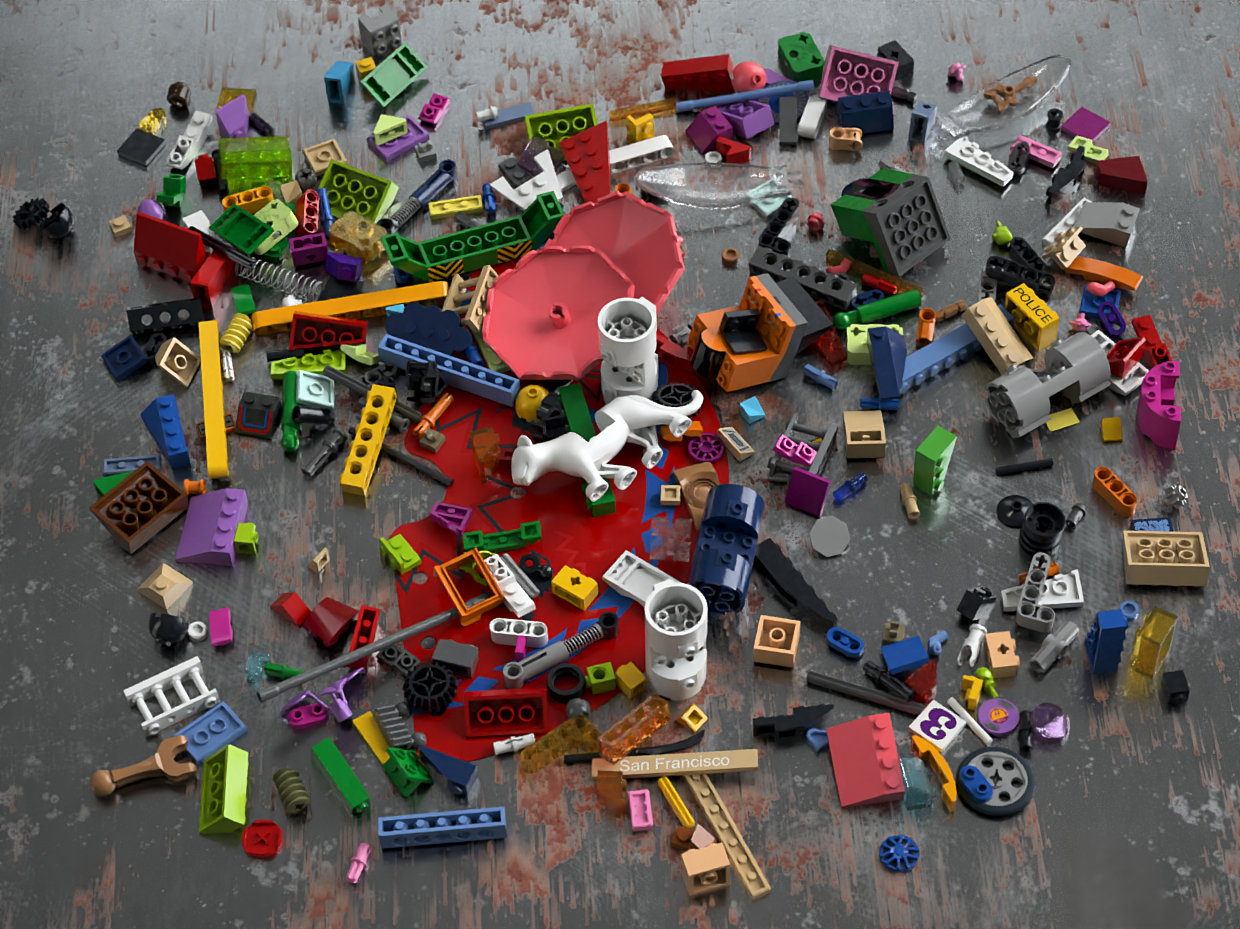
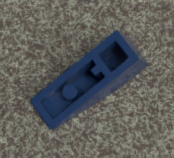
[419,745,478,796]

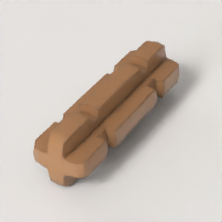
[935,300,967,322]

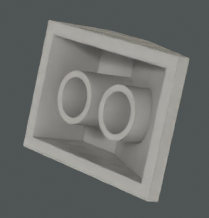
[1075,202,1140,248]

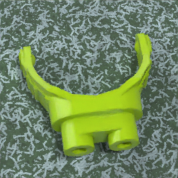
[459,551,499,586]

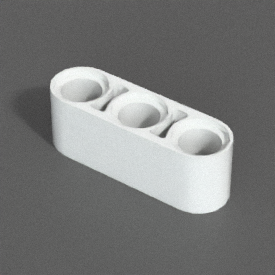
[797,96,827,139]
[490,618,548,648]

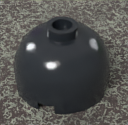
[40,203,75,239]
[149,613,190,647]

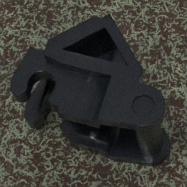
[405,360,449,403]
[531,392,566,443]

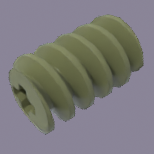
[272,767,310,814]

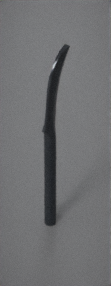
[564,730,705,764]

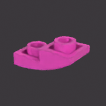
[418,93,450,124]
[772,434,817,467]
[209,607,233,647]

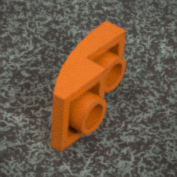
[660,421,703,442]

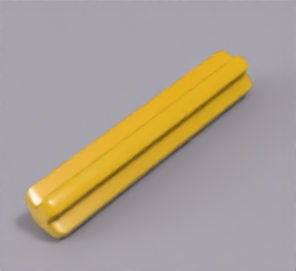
[658,776,695,829]

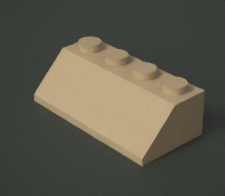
[961,297,1033,374]

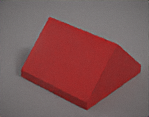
[1106,337,1146,379]

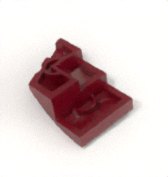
[303,597,360,647]

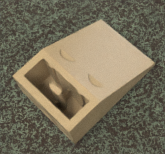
[843,410,886,458]

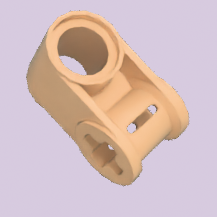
[828,127,862,151]

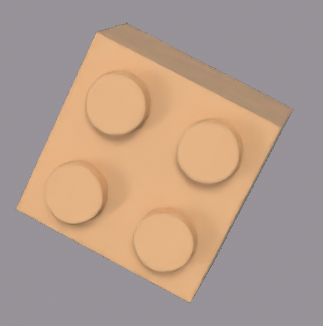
[753,615,801,668]
[681,843,730,896]

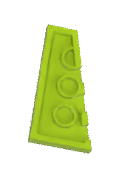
[270,346,347,380]

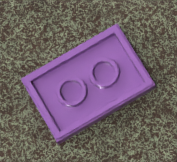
[367,115,429,162]

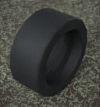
[546,663,586,704]

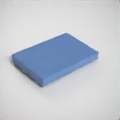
[173,701,248,765]

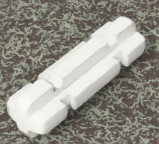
[220,350,235,382]

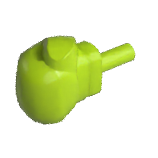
[992,221,1012,246]
[975,667,999,699]

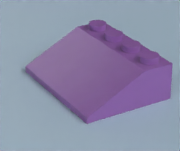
[175,488,248,566]

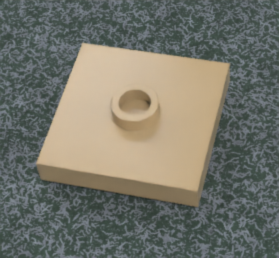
[302,138,348,176]

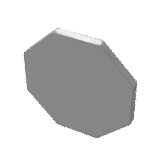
[809,516,850,557]

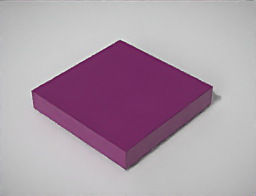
[1061,106,1111,143]
[784,467,831,517]

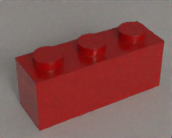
[346,605,381,671]

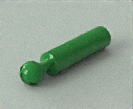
[832,289,922,330]
[281,371,300,452]

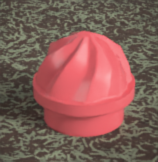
[807,212,825,231]

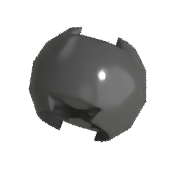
[295,168,317,190]
[565,698,591,723]

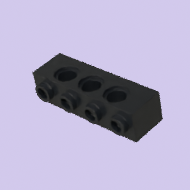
[126,297,204,334]

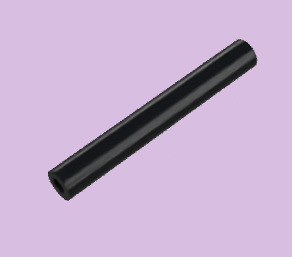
[995,458,1054,475]

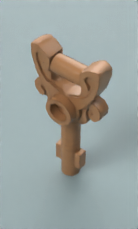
[984,75,1038,114]

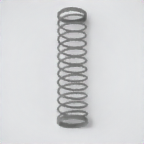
[235,255,324,302]

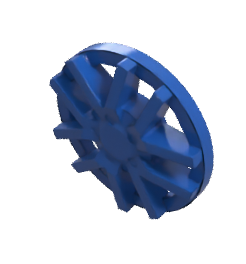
[879,834,919,872]

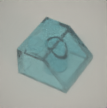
[899,753,935,810]

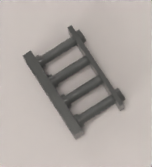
[767,413,838,477]

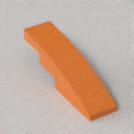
[1065,256,1143,290]

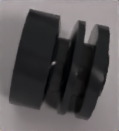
[1019,502,1066,554]

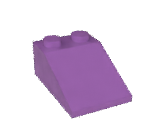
[718,100,774,139]

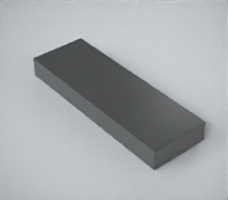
[779,97,797,145]

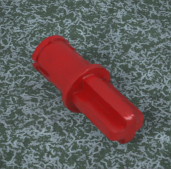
[861,273,898,296]

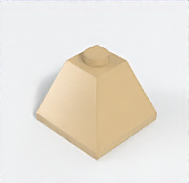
[155,337,201,388]
[137,563,193,610]

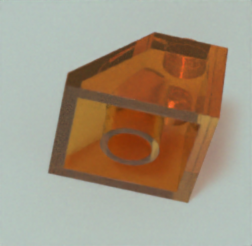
[470,426,501,484]

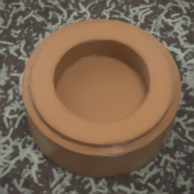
[722,248,740,265]

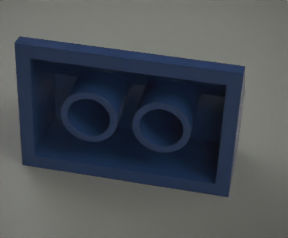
[836,90,894,136]

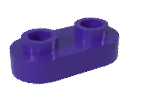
[1098,301,1126,337]

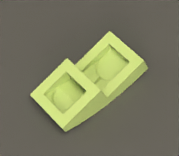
[1068,136,1109,165]
[340,343,380,365]

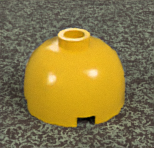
[515,385,549,423]

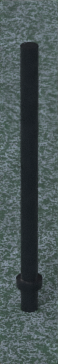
[348,427,454,487]

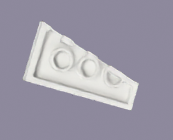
[944,134,1014,186]

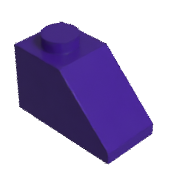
[325,252,362,282]

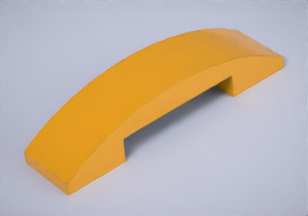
[911,735,956,812]

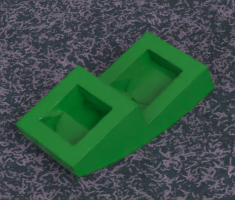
[231,284,256,315]

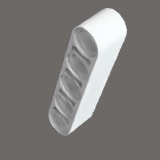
[609,135,675,175]

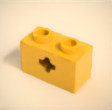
[551,565,598,611]

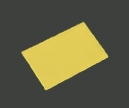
[1045,408,1080,432]

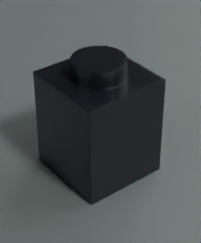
[1161,670,1190,704]

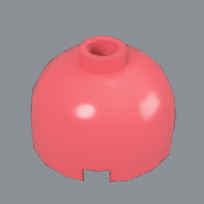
[731,61,767,93]

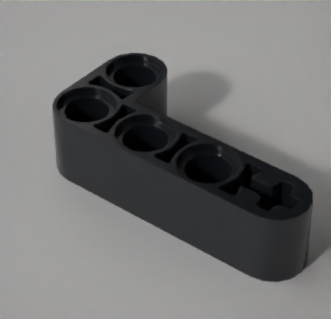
[758,197,799,258]
[985,256,1056,306]

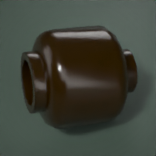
[167,82,191,109]

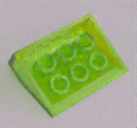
[217,136,292,179]

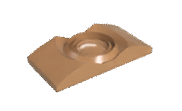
[673,461,720,533]

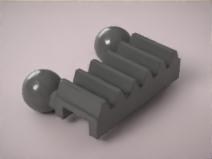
[373,702,427,748]

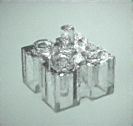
[650,517,692,561]

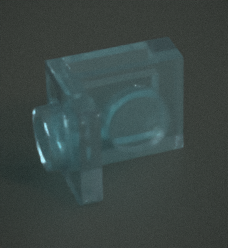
[244,652,272,684]

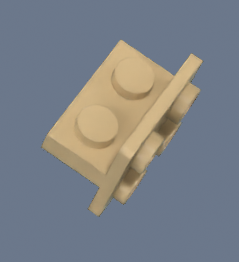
[1041,226,1086,270]

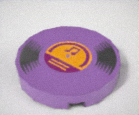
[978,698,1019,737]

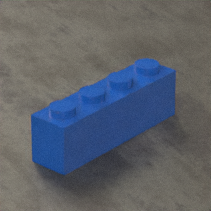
[140,394,191,469]
[1084,609,1128,674]

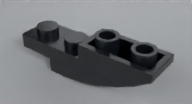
[1046,145,1087,205]
[753,704,834,741]

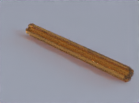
[826,249,925,298]

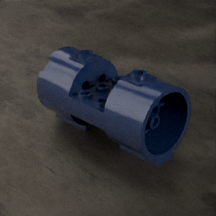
[687,484,765,618]

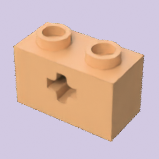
[984,631,1020,678]

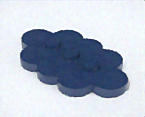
[385,303,472,357]

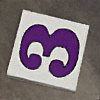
[908,700,967,753]

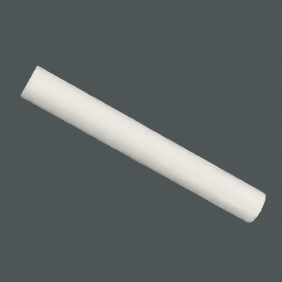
[947,697,993,746]

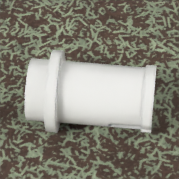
[476,106,499,123]

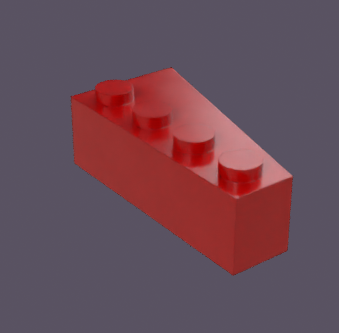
[661,54,736,93]
[289,311,368,350]

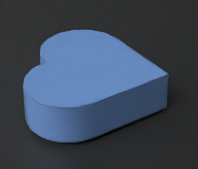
[806,728,829,754]

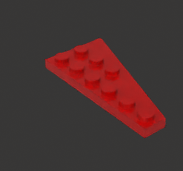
[559,120,611,203]

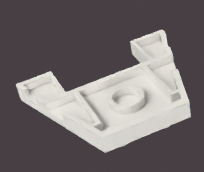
[490,149,563,211]

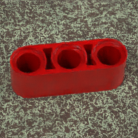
[295,189,319,237]

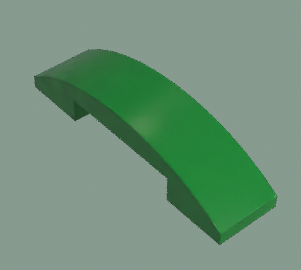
[463,521,542,553]

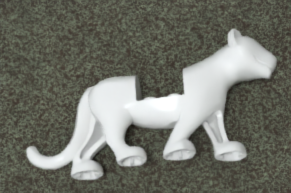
[511,390,703,502]

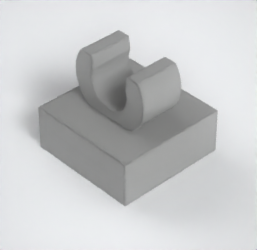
[415,140,437,162]

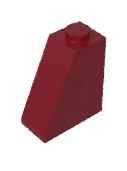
[1094,156,1148,194]

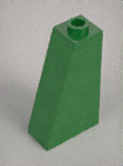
[310,737,370,814]

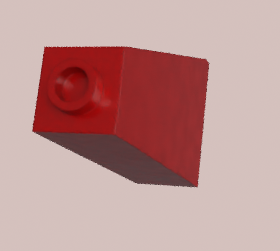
[190,250,236,310]

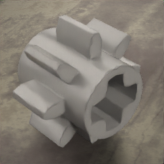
[670,325,691,348]
[1163,484,1188,509]

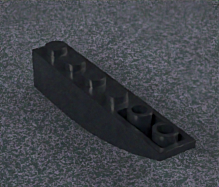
[753,538,838,630]

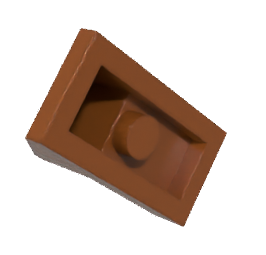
[670,824,718,851]

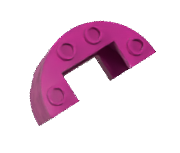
[1136,361,1181,450]

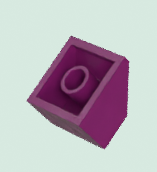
[685,106,733,155]

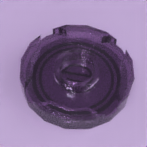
[1030,702,1071,741]

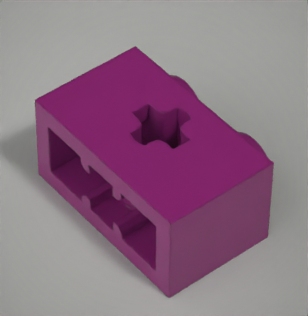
[289,232,328,266]

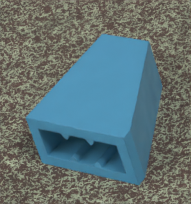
[324,61,355,104]

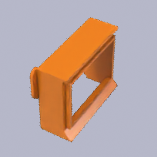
[433,547,504,627]

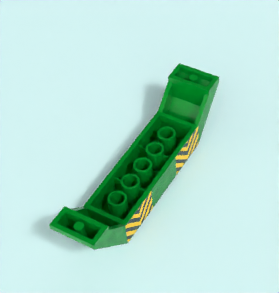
[380,191,564,282]

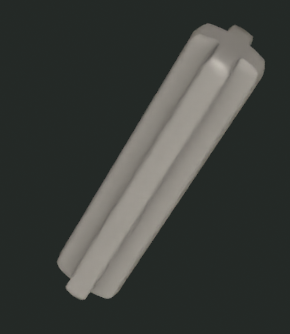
[500,553,540,599]

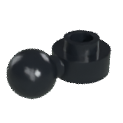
[519,553,554,580]

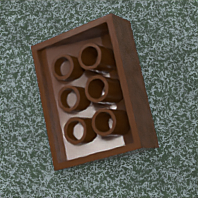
[89,461,189,554]

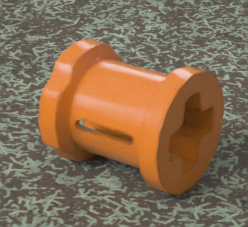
[184,479,206,496]

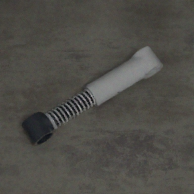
[503,612,619,689]

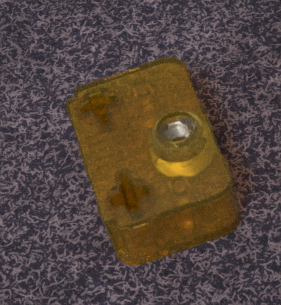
[329,211,388,263]

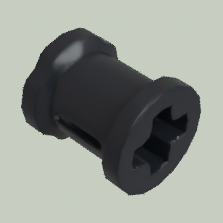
[1046,108,1063,132]

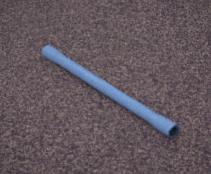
[676,80,815,113]

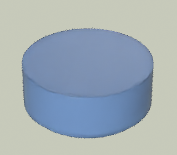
[1119,601,1139,620]

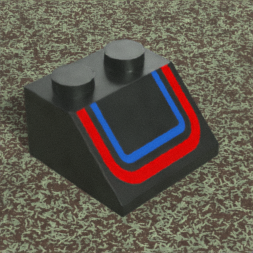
[235,391,282,440]

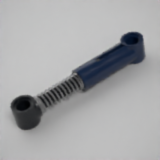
[376,160,458,242]

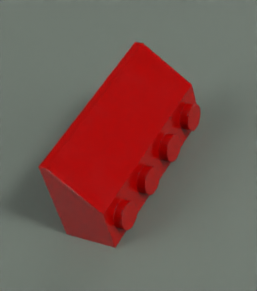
[464,687,548,737]

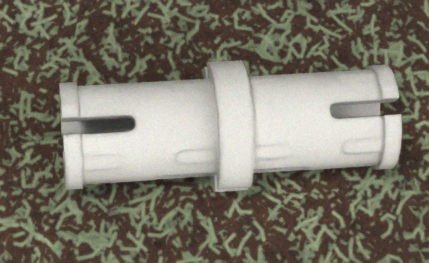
[493,733,536,755]

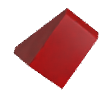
[270,592,311,628]

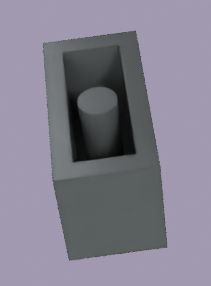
[432,639,479,678]

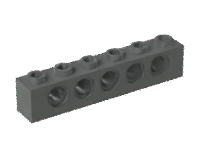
[748,246,857,311]

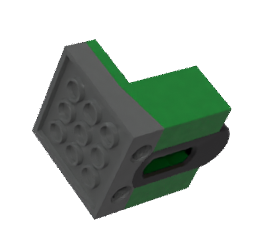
[830,168,951,276]

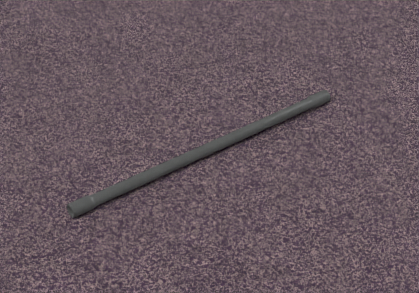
[256,593,488,703]

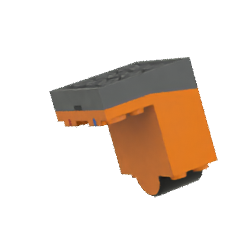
[687,273,808,392]

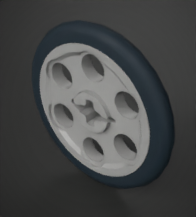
[956,746,1035,816]

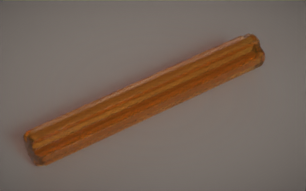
[609,98,676,121]

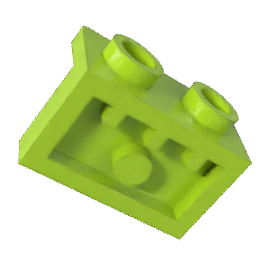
[379,534,422,575]

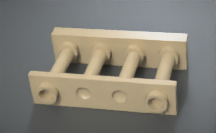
[442,265,499,333]

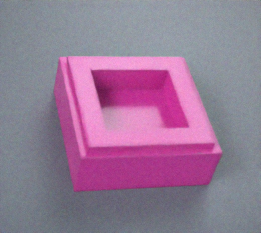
[515,635,527,663]

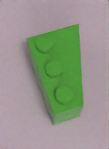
[913,426,957,496]

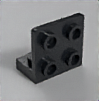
[719,309,767,355]

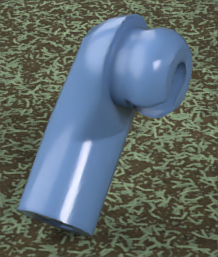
[928,630,948,656]

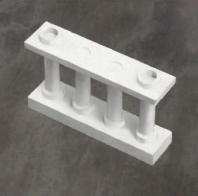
[123,656,220,737]

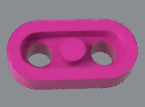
[288,703,329,730]

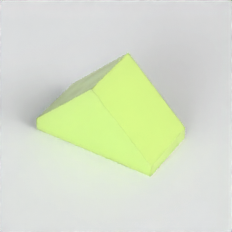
[374,114,408,146]

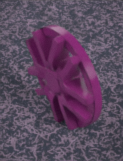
[688,433,724,463]

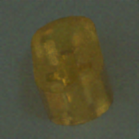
[139,108,167,134]

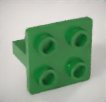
[383,747,433,797]

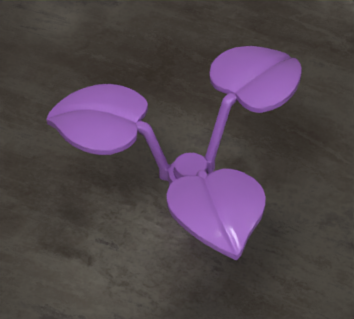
[280,667,365,723]

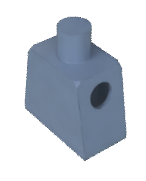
[908,102,937,144]

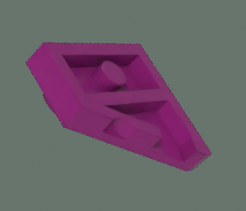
[430,502,473,536]

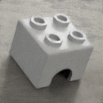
[358,4,402,56]

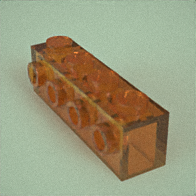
[597,694,671,765]

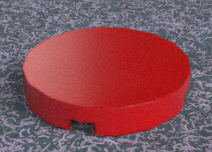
[241,819,284,860]

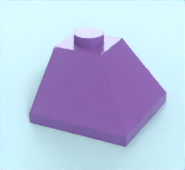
[215,94,250,146]

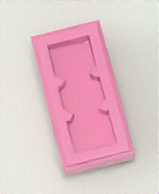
[628,789,653,832]

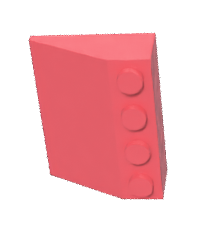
[826,713,905,808]

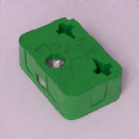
[778,32,825,82]

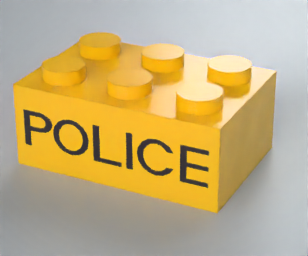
[1004,283,1059,352]

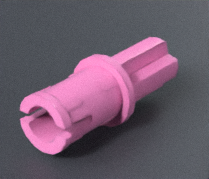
[346,843,372,884]

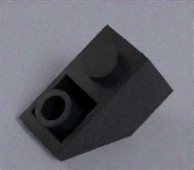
[956,586,997,620]

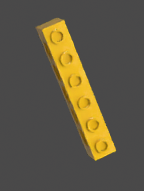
[339,384,397,496]

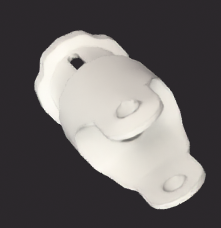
[957,624,987,667]

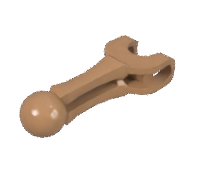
[89,735,197,796]

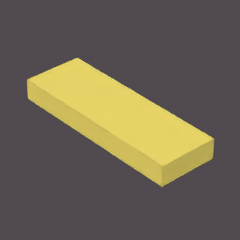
[428,195,484,220]

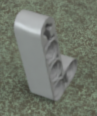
[1015,552,1055,633]

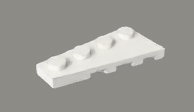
[1001,569,1084,612]

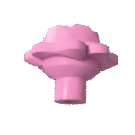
[947,63,966,81]
[1069,313,1091,332]

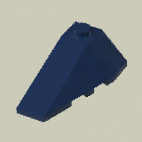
[867,326,907,401]

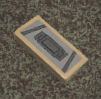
[717,427,755,462]

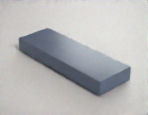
[483,102,535,130]
[103,455,161,477]

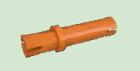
[412,393,454,439]

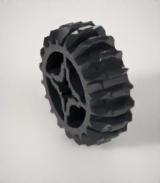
[651,382,702,419]
[403,661,458,714]

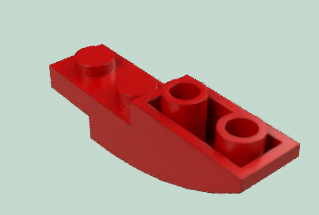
[1131,315,1172,369]
[655,332,718,377]

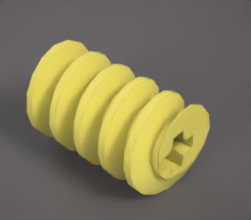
[219,313,253,354]

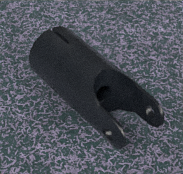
[292,405,335,425]

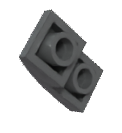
[376,644,421,676]

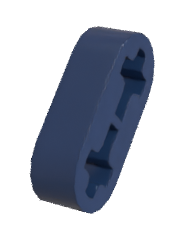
[851,289,884,311]

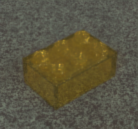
[1129,606,1178,679]

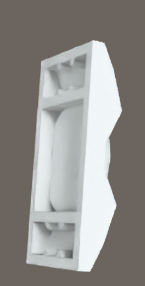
[1091,330,1149,396]
[602,550,681,608]

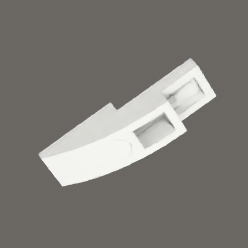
[165,110,213,170]
[484,554,536,618]

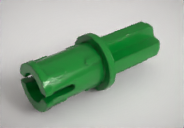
[264,662,305,680]

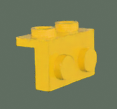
[626,113,654,145]

